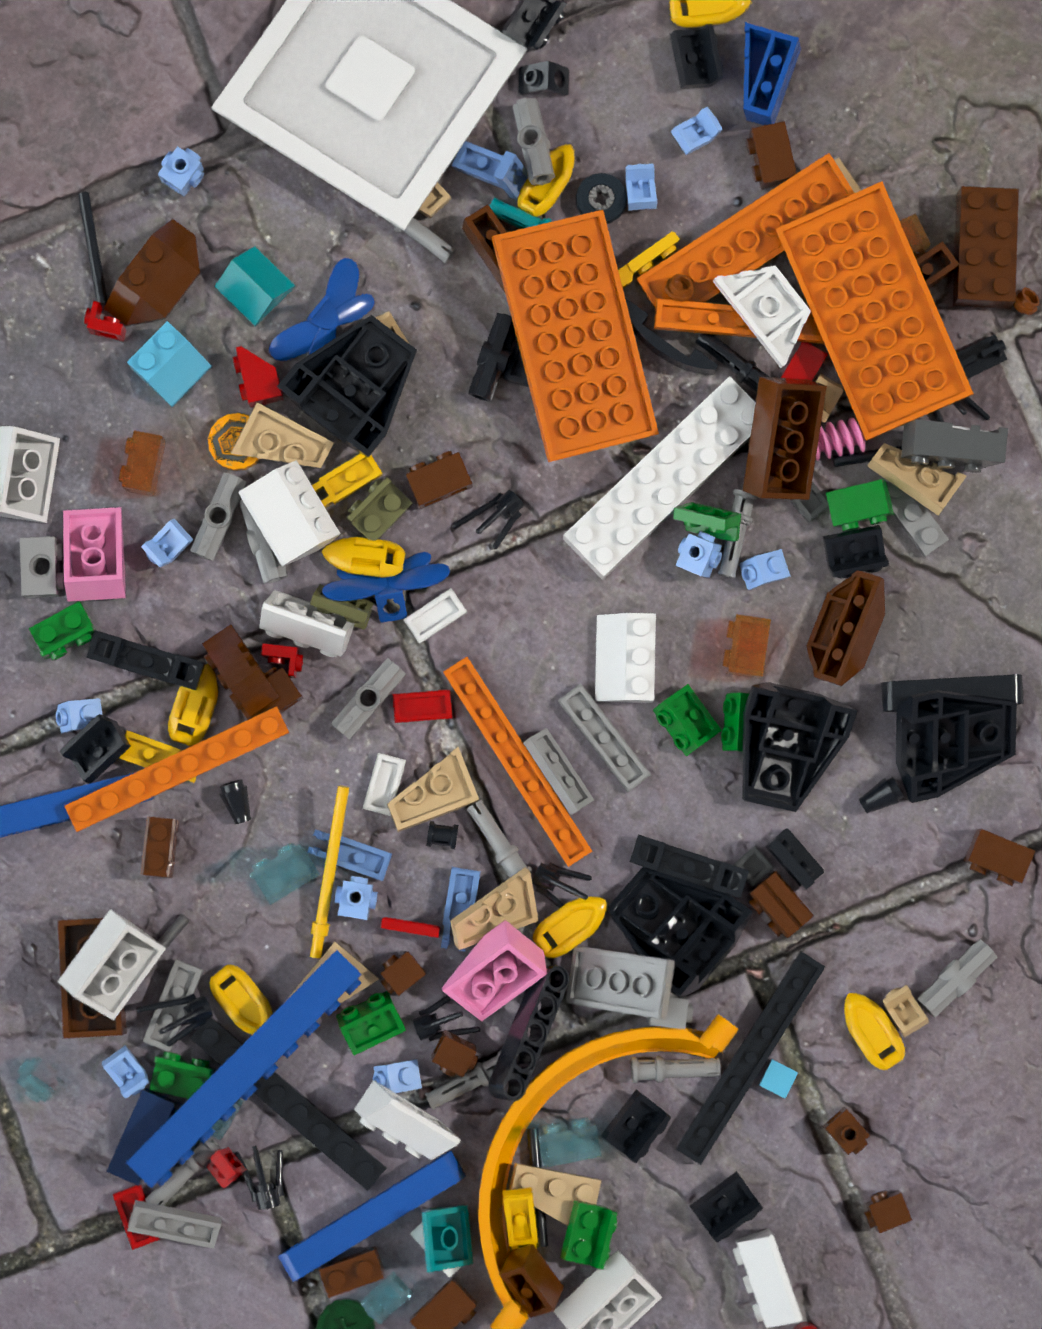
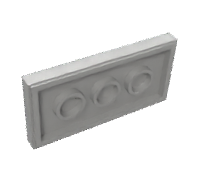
[566,946,675,1020]

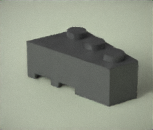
[901,420,1008,473]

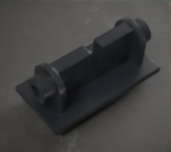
[956,334,1008,379]

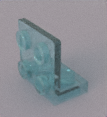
[248,842,320,905]
[538,1117,602,1168]

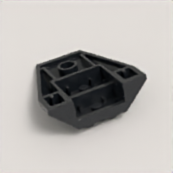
[277,315,417,458]
[742,682,858,812]
[896,690,1017,803]
[606,867,753,999]

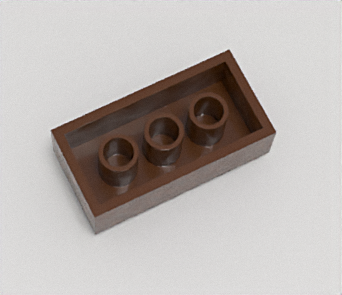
[953,186,1019,309]
[742,377,827,500]
[58,918,127,1039]

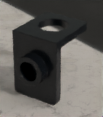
[518,61,569,96]

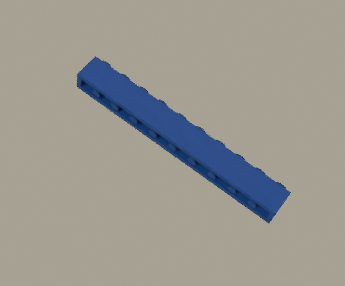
[126,950,362,1188]

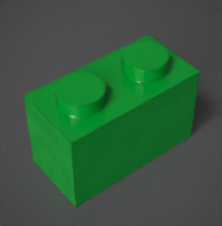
[826,479,894,532]

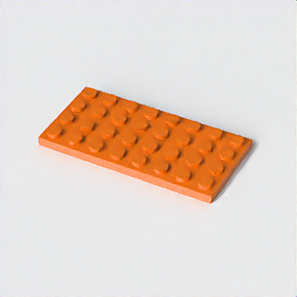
[776,181,974,441]
[491,210,659,462]

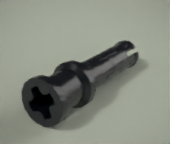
[695,333,775,392]

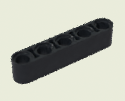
[881,674,1024,712]
[488,965,569,1101]

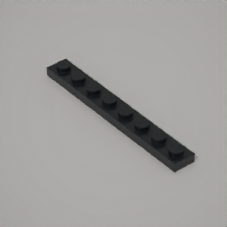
[675,951,825,1165]
[190,1017,387,1191]

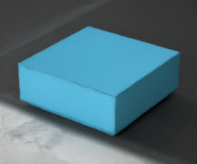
[759,1059,798,1099]

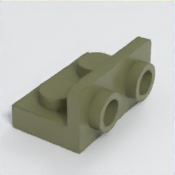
[347,477,413,541]
[310,584,374,630]

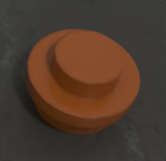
[665,274,694,302]
[1013,288,1040,315]

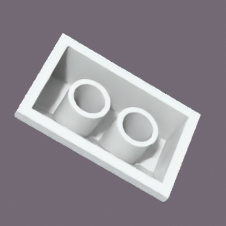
[0,426,60,523]
[238,460,340,567]
[259,590,355,657]
[595,613,656,703]
[57,909,166,1021]
[354,1080,461,1160]
[732,1228,803,1328]
[553,1250,662,1329]

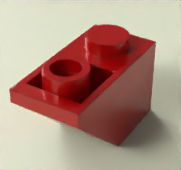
[233,346,284,408]

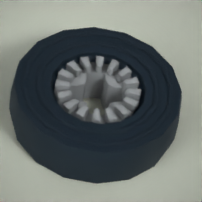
[576,173,627,224]

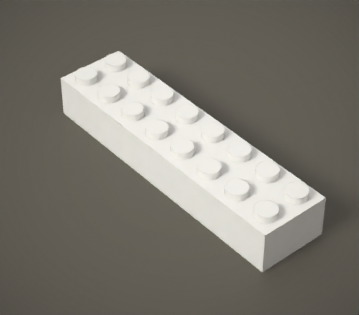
[563,376,756,580]

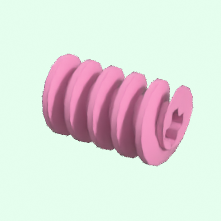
[816,417,866,461]

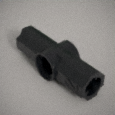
[468,313,516,402]

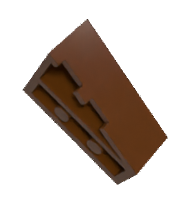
[202,624,279,716]

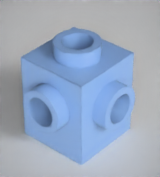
[158,146,204,197]
[676,531,722,577]
[335,876,378,920]

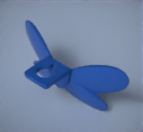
[269,258,375,361]
[322,552,450,623]

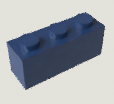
[106,1088,178,1186]

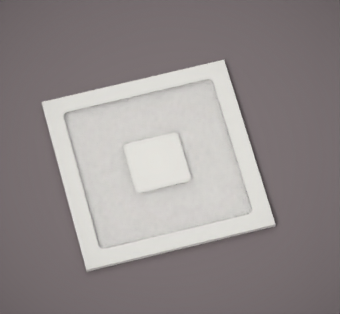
[211,0,527,231]

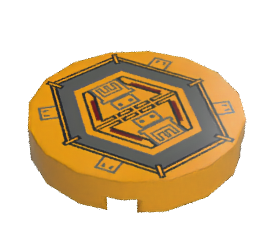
[208,413,260,471]

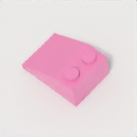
[63,507,126,602]
[442,920,547,1022]

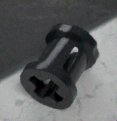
[426,820,459,850]

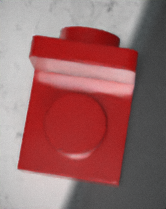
[84,301,126,341]
[261,643,303,678]
[207,1147,246,1188]

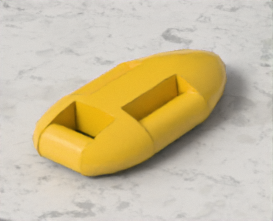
[669,0,751,28]
[517,144,575,217]
[322,537,406,578]
[168,664,218,747]
[533,896,607,958]
[209,965,273,1035]
[844,993,905,1070]

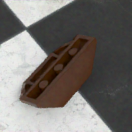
[104,219,200,327]
[806,570,885,686]

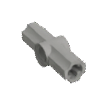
[513,98,555,185]
[190,472,248,562]
[239,500,288,584]
[331,658,406,740]
[917,939,998,1017]

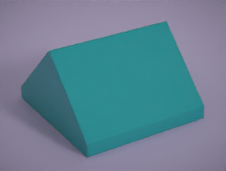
[215,246,296,327]
[422,1205,473,1272]

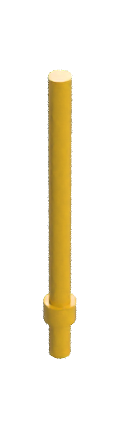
[310,785,349,959]

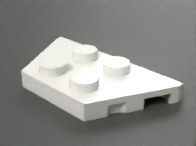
[713,265,811,368]

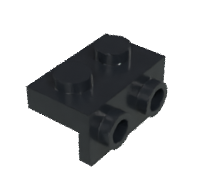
[501,0,567,51]
[670,24,723,89]
[823,525,889,579]
[60,714,131,784]
[601,1089,671,1163]
[690,1171,763,1243]

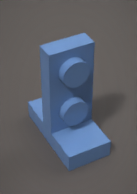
[451,141,528,200]

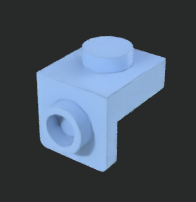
[671,107,722,155]
[626,164,657,210]
[141,518,193,567]
[740,549,790,590]
[56,698,102,733]
[102,1045,149,1099]
[373,1059,422,1093]

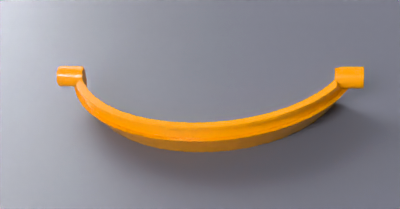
[478,1014,739,1329]

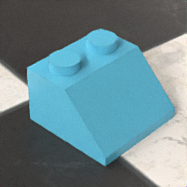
[127,321,212,407]

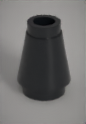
[859,777,904,814]
[219,779,251,824]

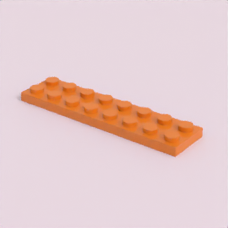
[636,153,854,308]

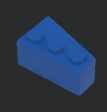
[743,22,801,125]

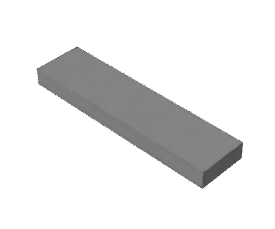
[558,683,651,792]

